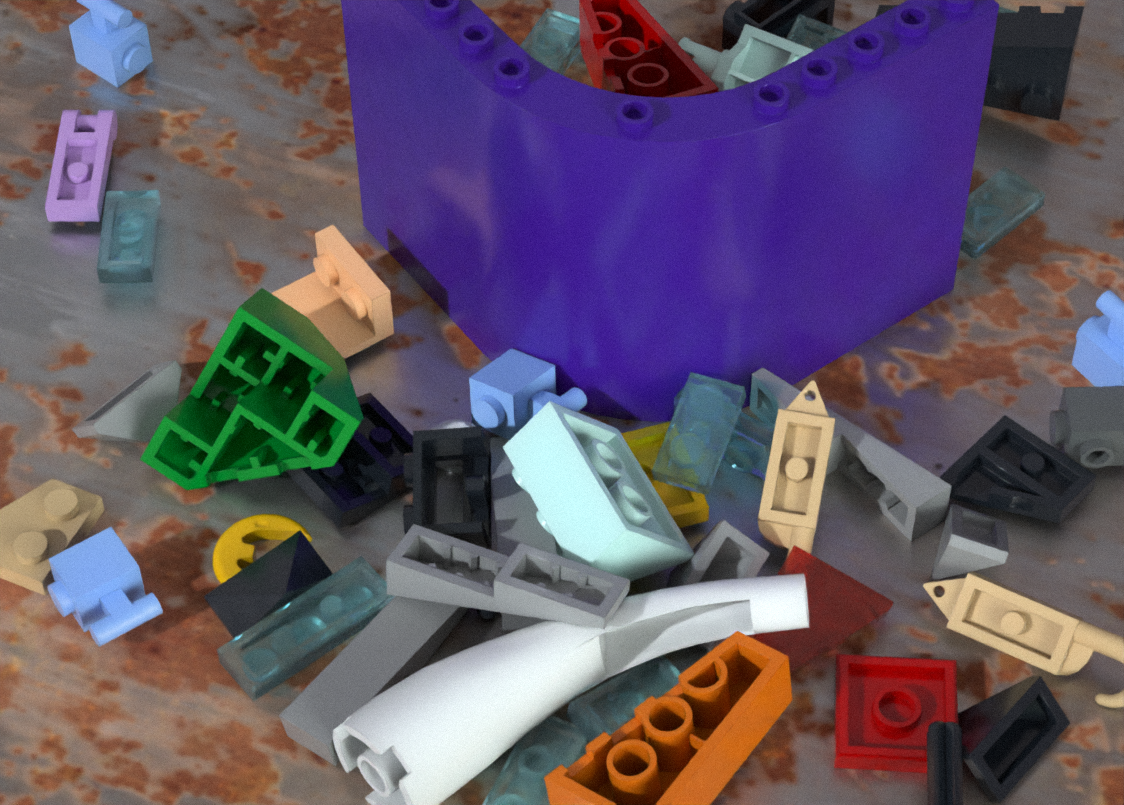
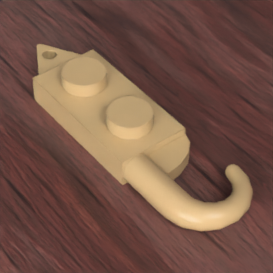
[758,380,835,580]
[923,571,1124,708]

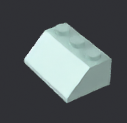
[503,401,695,582]

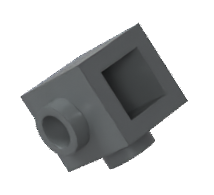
[1049,386,1124,468]

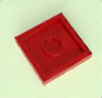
[834,654,958,773]

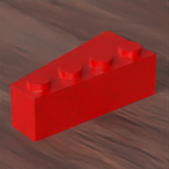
[579,0,719,98]

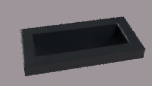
[204,530,334,645]
[958,676,1070,803]

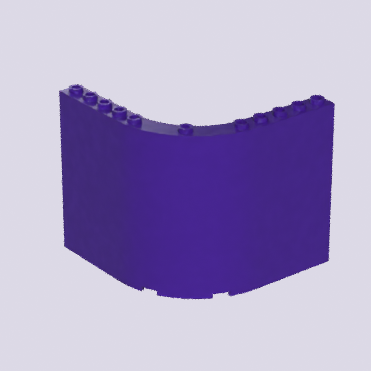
[341,0,999,422]

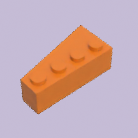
[544,631,793,805]

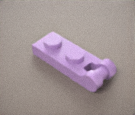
[45,109,118,222]

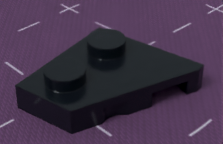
[939,415,1097,523]

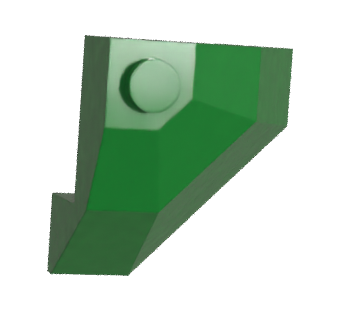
[140,288,364,490]

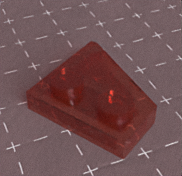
[747,545,894,676]

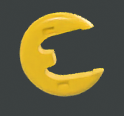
[212,514,312,584]

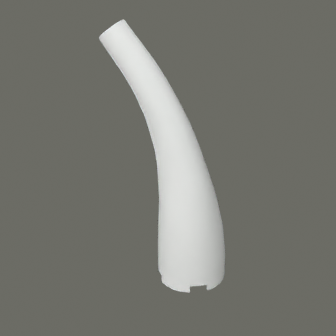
[333,573,809,805]

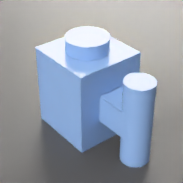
[69,0,153,88]
[1071,290,1124,387]
[469,348,587,440]
[47,527,163,647]

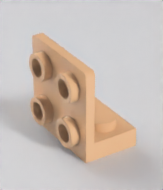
[271,225,394,359]

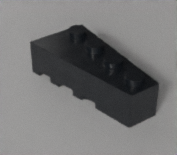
[875,5,1084,121]

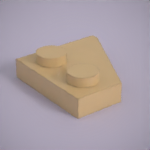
[0,478,105,596]

